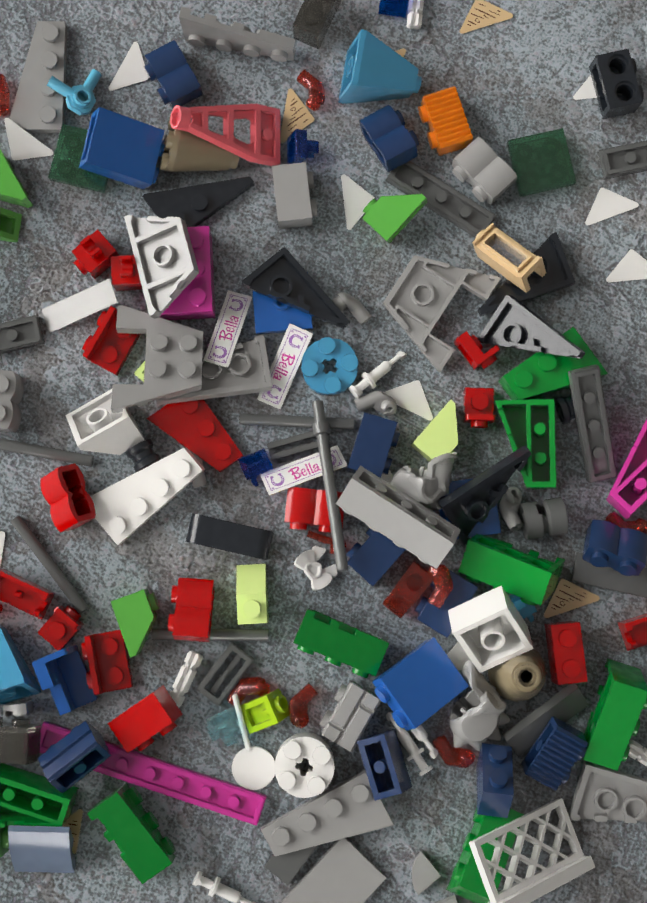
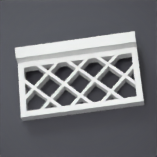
[469,798,595,903]

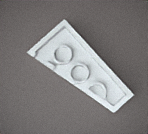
[90,447,206,545]

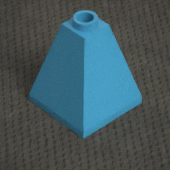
[338,29,422,104]
[0,625,41,705]

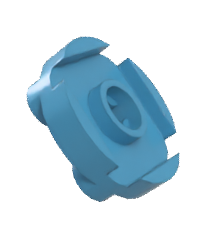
[301,337,358,395]

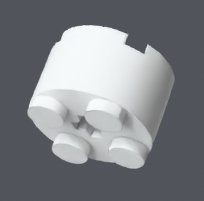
[274,732,334,798]

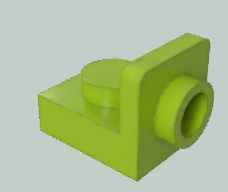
[240,688,290,734]

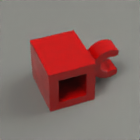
[71,229,119,279]
[111,255,143,291]

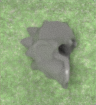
[389,452,457,512]
[449,660,510,751]

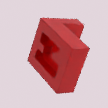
[454,331,500,370]
[463,387,495,428]
[37,605,84,651]

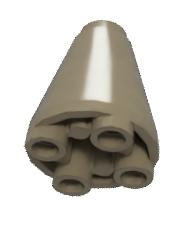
[160,114,239,172]
[487,649,547,702]

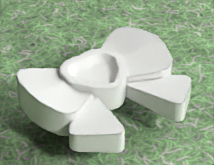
[294,546,337,591]

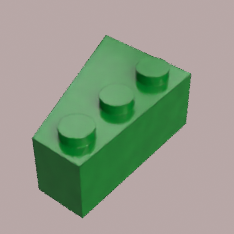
[87,783,176,884]

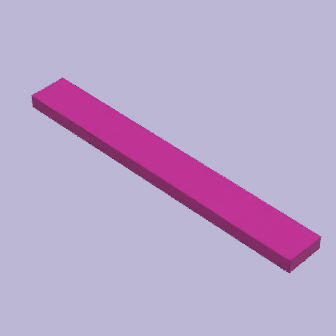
[34,721,267,826]

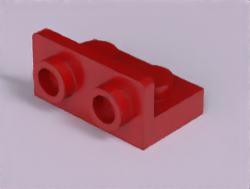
[82,306,141,376]
[81,629,133,695]

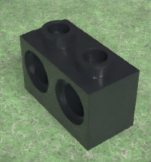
[589,49,644,119]

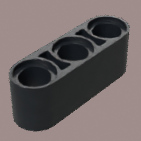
[185,513,274,560]

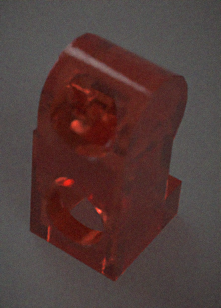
[382,560,434,618]

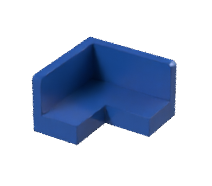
[31,645,98,716]

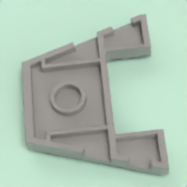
[383,255,501,372]
[111,305,204,413]

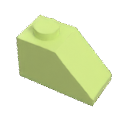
[411,400,458,462]
[236,564,269,625]

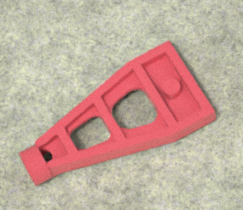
[170,104,280,166]

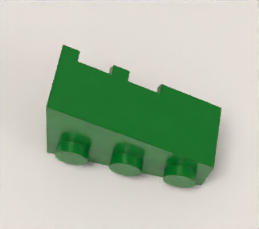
[498,327,608,400]
[495,399,556,490]
[458,534,566,606]
[293,608,389,678]
[583,658,647,771]
[0,762,79,828]
[446,808,524,903]

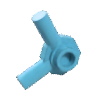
[47,69,102,116]

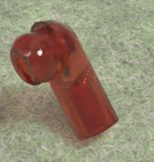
[0,74,10,117]
[604,510,647,534]
[428,564,453,609]

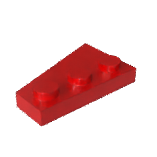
[147,399,244,473]

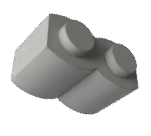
[452,136,517,205]
[0,370,24,433]

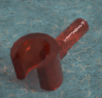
[307,530,346,554]

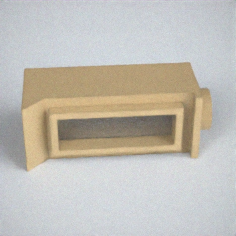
[472,223,546,293]

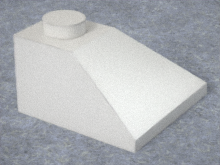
[65,389,145,455]

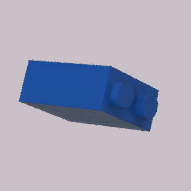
[79,107,165,190]
[372,637,469,731]

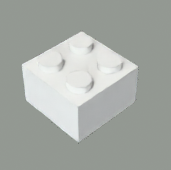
[448,585,534,673]

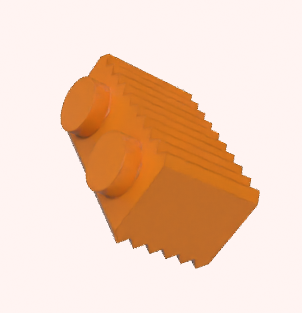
[418,86,473,156]

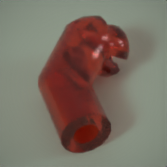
[297,69,325,111]
[226,676,270,707]
[289,683,318,728]
[432,734,475,768]

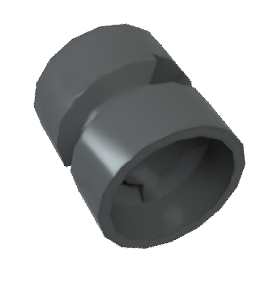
[519,497,568,540]

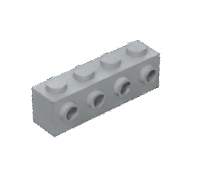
[336,465,461,569]

